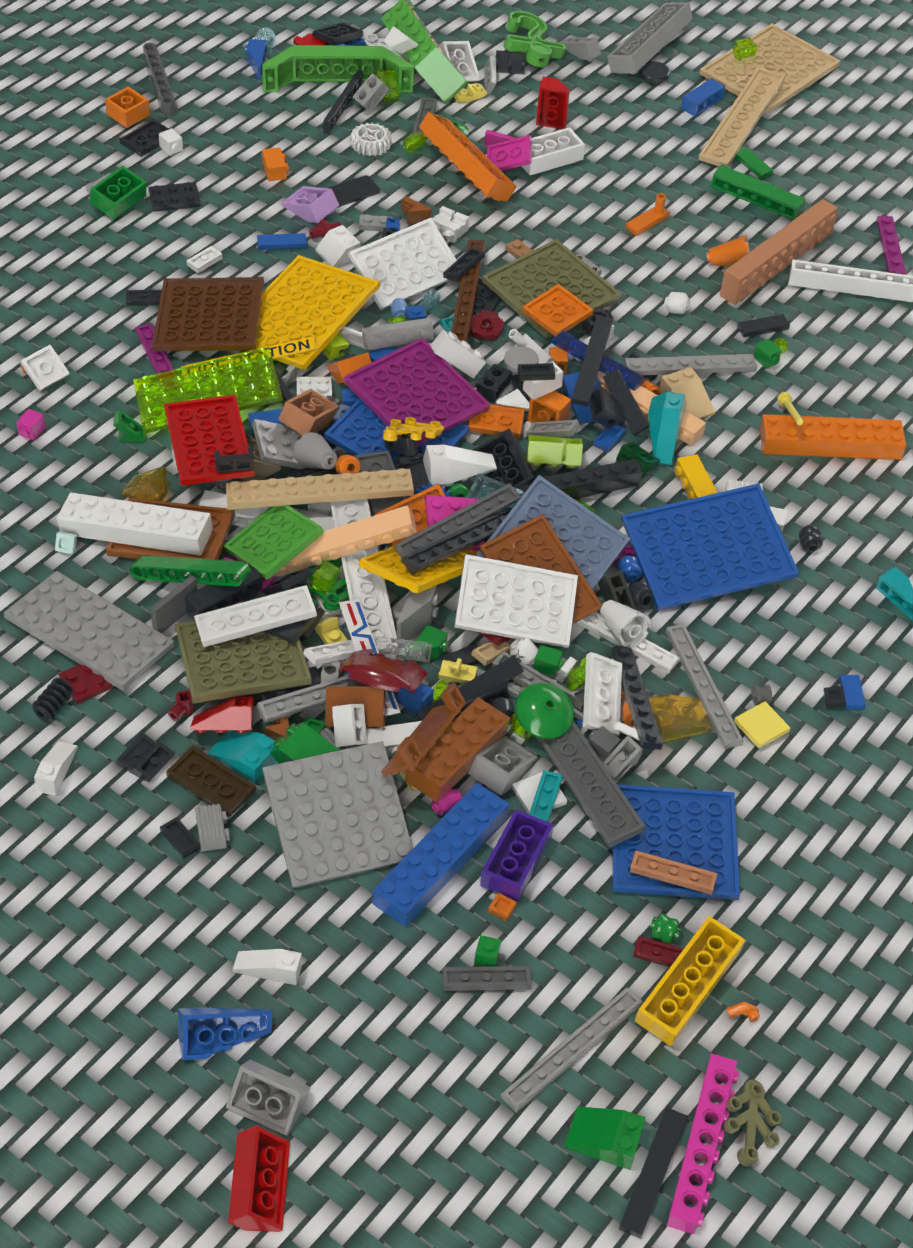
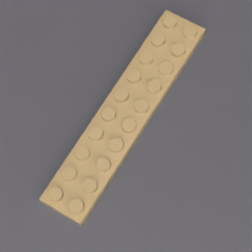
[698,67,786,167]
[226,468,414,510]

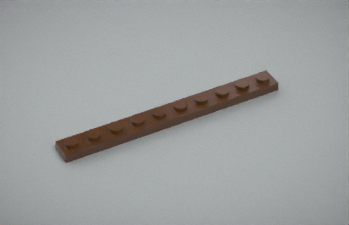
[451,240,485,342]

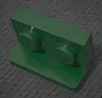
[616,442,660,478]

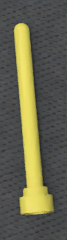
[777,392,804,425]

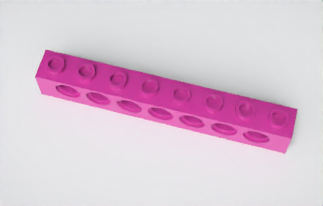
[667,1054,739,1234]

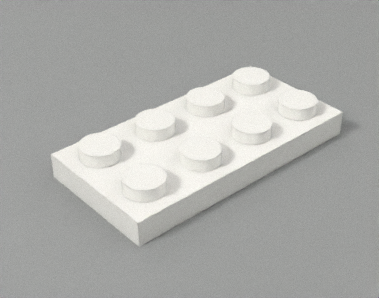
[583,652,622,736]

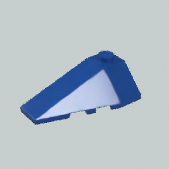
[177,1008,272,1060]

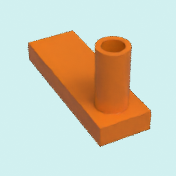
[625,193,670,236]

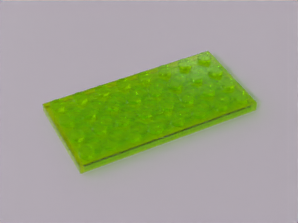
[133,347,283,434]

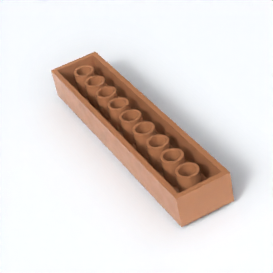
[720,199,838,305]

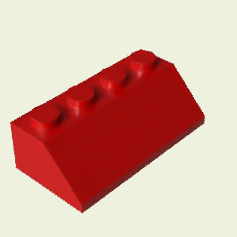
[228,1125,290,1232]

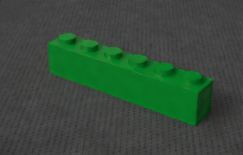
[711,165,806,220]

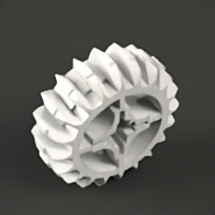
[350,122,392,157]

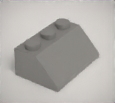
[226,1060,311,1136]

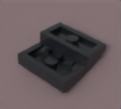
[116,732,175,782]

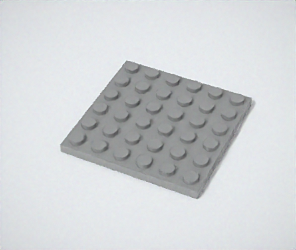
[262,741,413,889]

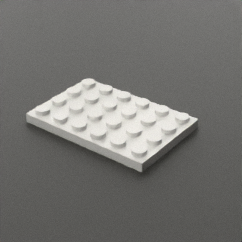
[348,218,457,311]
[454,554,578,648]

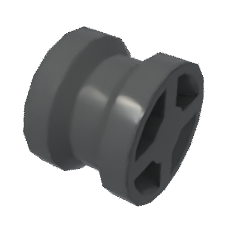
[751,684,772,705]

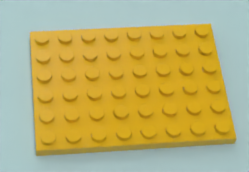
[248,255,381,370]

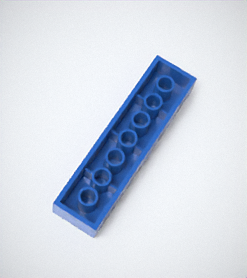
[372,782,510,927]

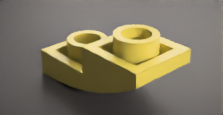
[454,83,487,103]

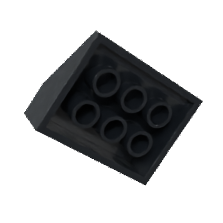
[473,428,536,497]

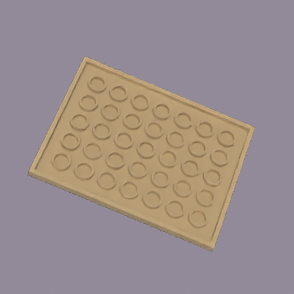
[699,24,841,113]

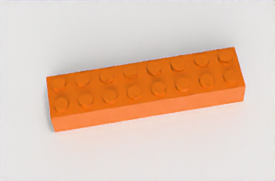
[419,112,517,202]
[760,414,906,460]

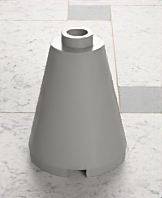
[293,432,337,469]

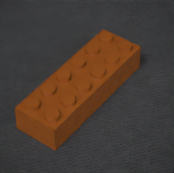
[404,697,511,802]

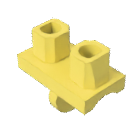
[438,658,477,686]

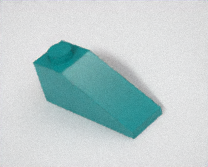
[876,567,913,620]

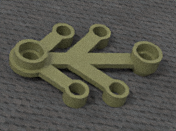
[724,1080,781,1167]

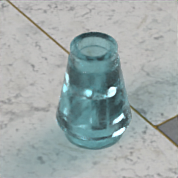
[419,289,441,313]

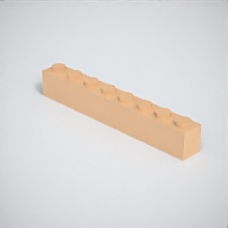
[597,364,706,446]
[275,505,417,577]

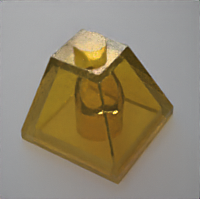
[121,466,168,501]

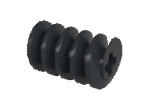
[32,678,74,722]

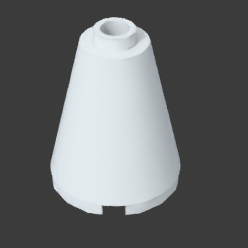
[600,600,651,647]

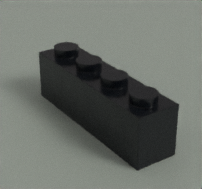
[185,563,262,619]

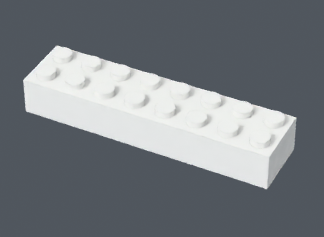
[56,492,213,556]

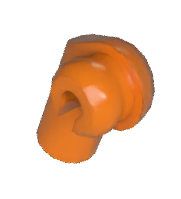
[727,1002,760,1022]

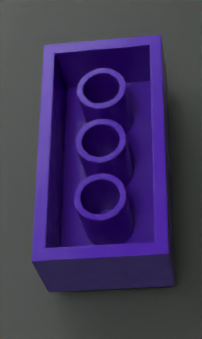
[480,809,554,902]

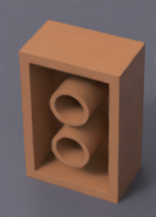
[278,389,340,436]

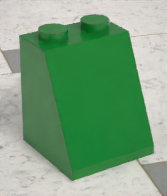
[269,722,340,764]

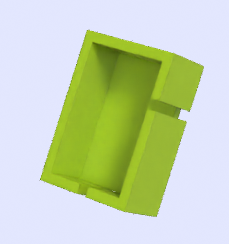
[527,435,583,468]

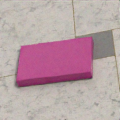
[487,135,532,171]

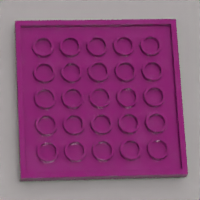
[343,338,490,447]

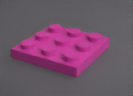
[424,495,485,551]

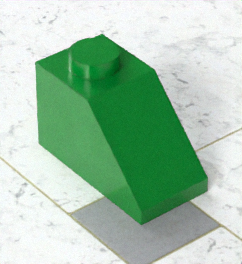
[409,625,449,664]

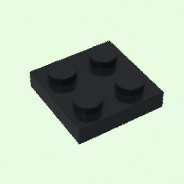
[262,567,313,595]

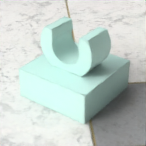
[55,531,77,555]

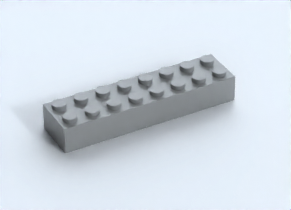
[607,2,693,74]

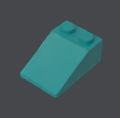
[207,730,277,784]

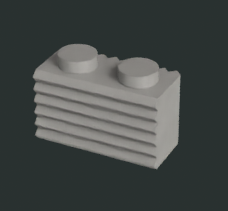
[195,804,230,852]

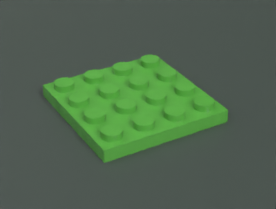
[224,505,324,580]

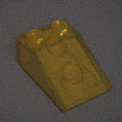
[648,694,713,742]

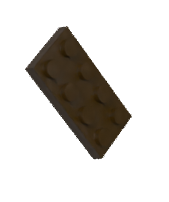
[166,745,256,817]

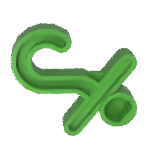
[503,11,566,67]

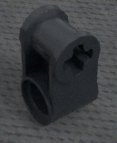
[384,433,418,456]

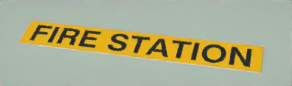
[181,336,316,379]

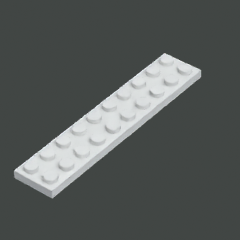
[330,499,399,653]

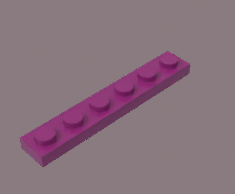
[876,216,906,275]

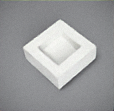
[556,657,577,683]

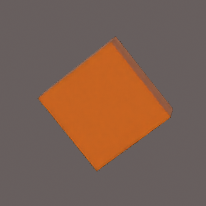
[488,893,517,921]

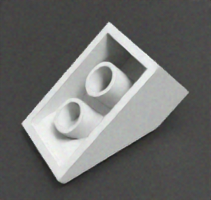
[439,41,480,82]

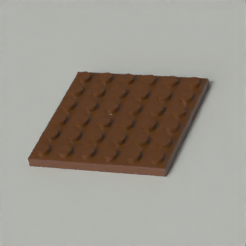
[152,277,264,352]

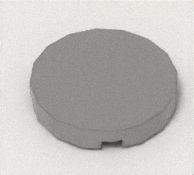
[504,346,539,374]

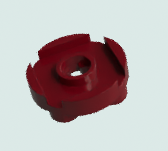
[470,310,504,341]

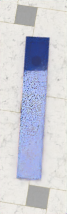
[552,331,645,391]

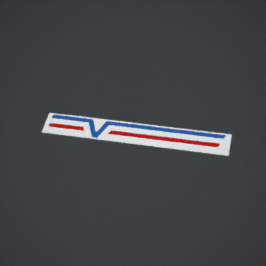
[339,599,400,716]

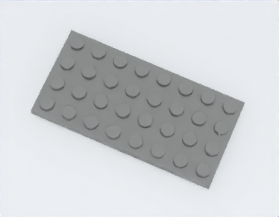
[4,571,174,691]

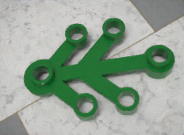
[307,558,349,611]

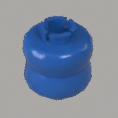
[617,555,642,583]

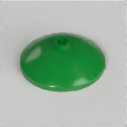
[515,682,574,739]

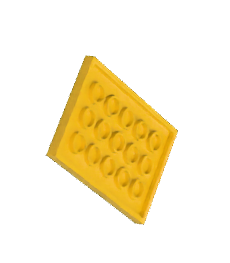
[359,545,478,593]

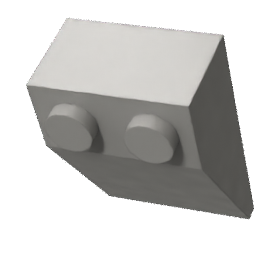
[397,586,439,648]
[468,736,538,795]

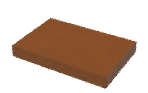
[325,686,386,727]

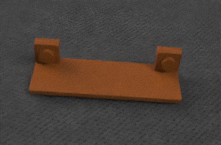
[381,683,466,775]

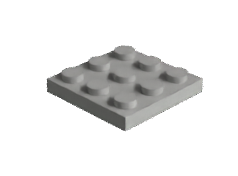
[252,419,305,469]

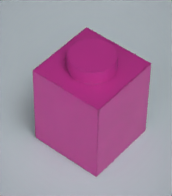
[17,409,45,440]

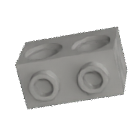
[353,73,390,113]

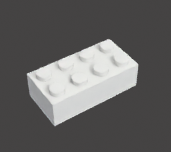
[522,127,585,175]

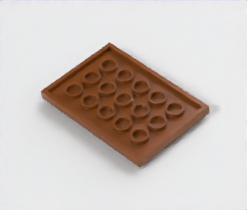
[106,498,235,560]
[479,514,602,625]

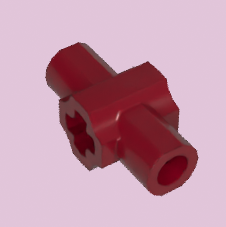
[309,220,342,239]
[168,689,194,721]

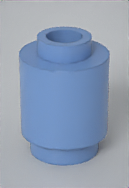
[391,298,407,323]

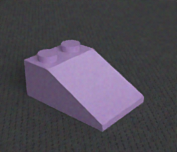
[281,186,339,223]

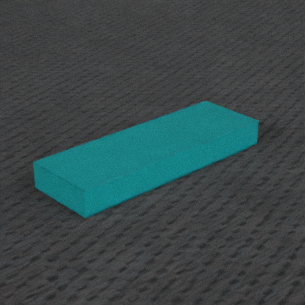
[529,770,563,822]

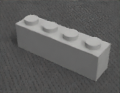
[361,318,434,350]

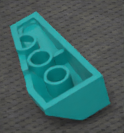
[648,392,686,466]

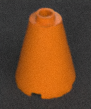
[706,235,749,267]

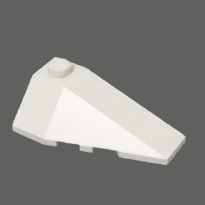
[423,445,497,487]

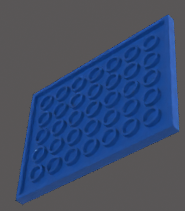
[621,483,799,610]

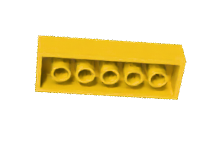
[634,916,745,1047]

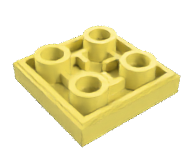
[734,701,790,748]

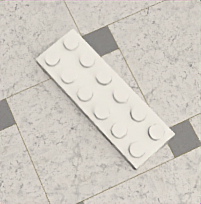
[194,585,317,647]

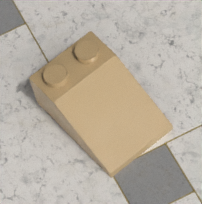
[660,367,715,419]

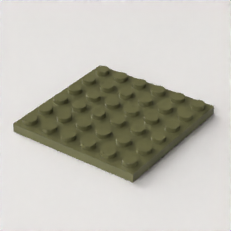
[482,239,621,338]
[175,621,311,703]

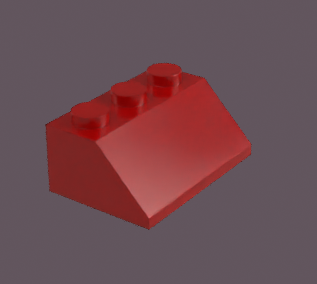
[536,76,570,130]

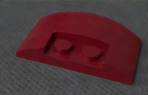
[338,649,428,693]

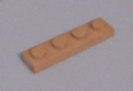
[630,851,717,895]

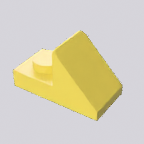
[315,617,347,645]

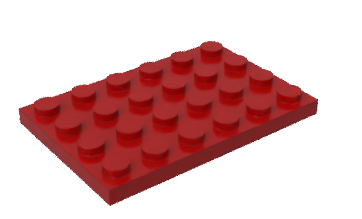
[164,394,254,486]

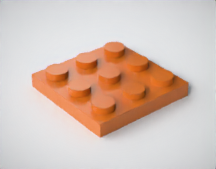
[522,284,593,337]

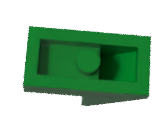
[113,410,146,443]

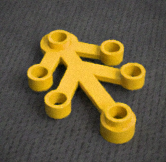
[383,417,444,441]

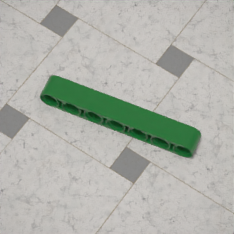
[130,556,251,586]

